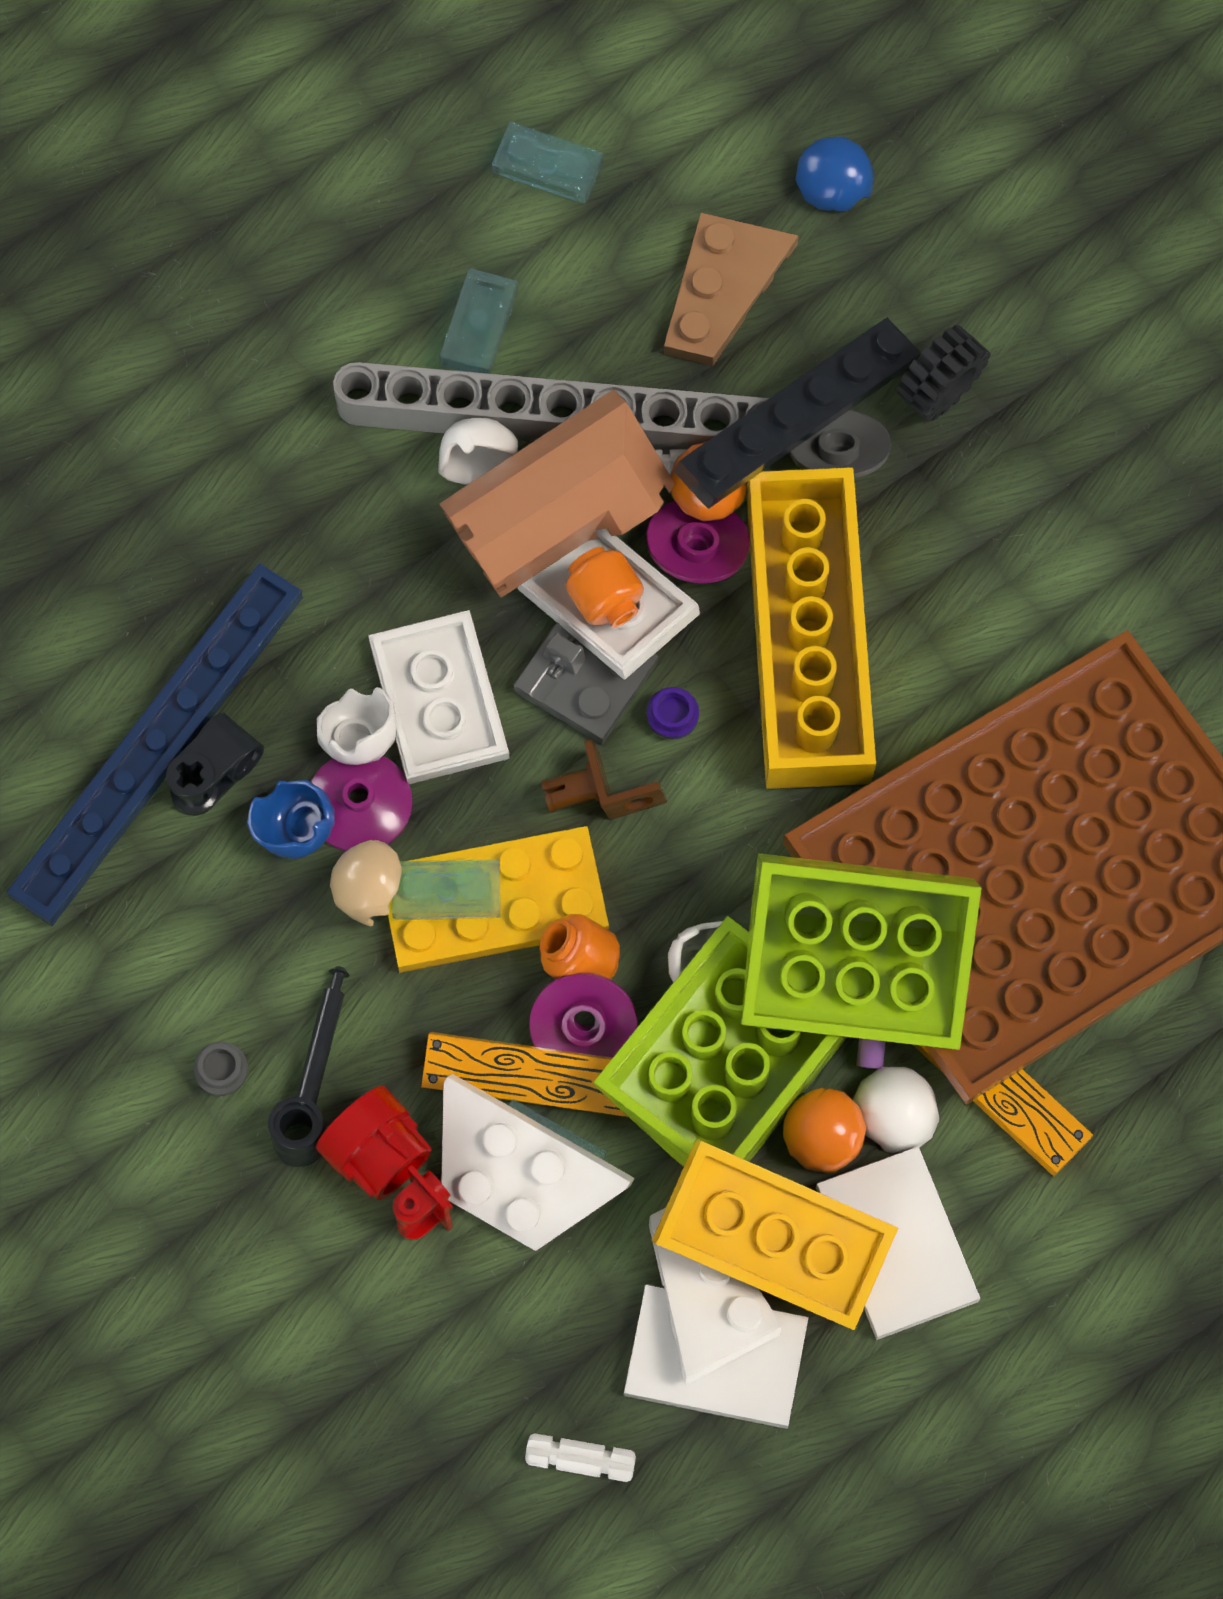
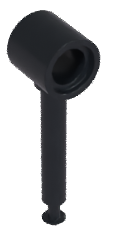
[268,966,350,1167]

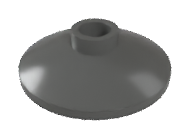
[789,410,891,478]

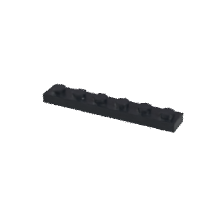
[673,317,921,509]

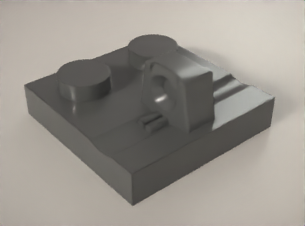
[514,622,659,745]

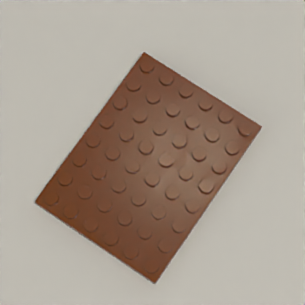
[782,630,1223,1104]

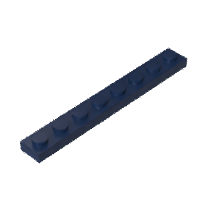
[7,563,303,927]

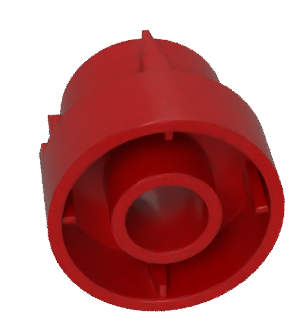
[316,1085,432,1200]

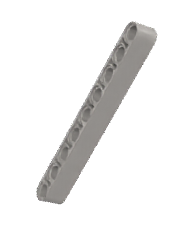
[333,362,769,453]

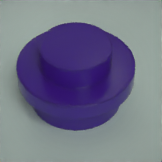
[647,687,699,739]

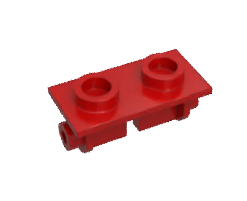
[393,1165,453,1240]

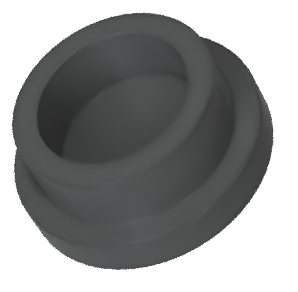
[193,1042,248,1096]

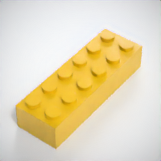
[747,468,876,789]

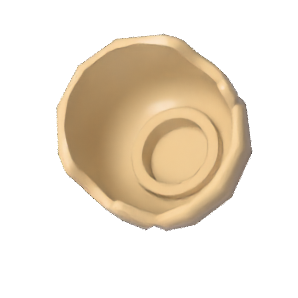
[330,840,402,926]

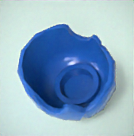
[795,137,874,212]
[247,780,335,860]

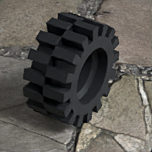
[897,324,991,422]

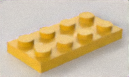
[388,826,609,973]
[652,1139,899,1330]

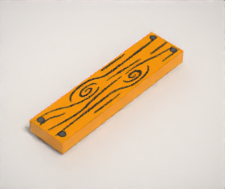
[421,1032,628,1117]
[912,1044,1093,1177]

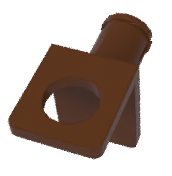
[541,739,667,820]

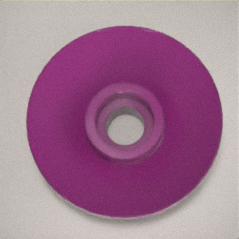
[646,501,750,583]
[311,756,412,851]
[529,973,638,1058]

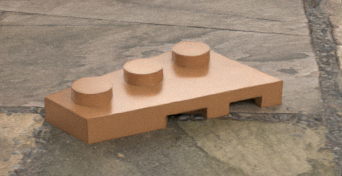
[664,213,799,366]

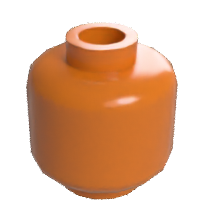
[565,547,644,628]
[540,914,620,980]

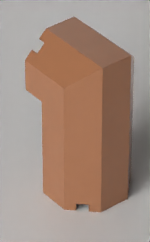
[439,389,675,598]

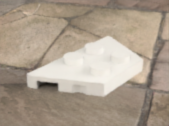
[442,1074,635,1251]

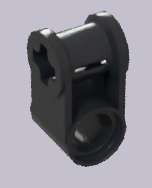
[166,713,264,816]

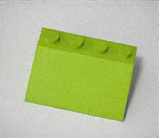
[741,853,982,1050]
[593,916,847,1167]

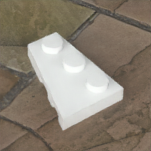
[649,1208,782,1385]

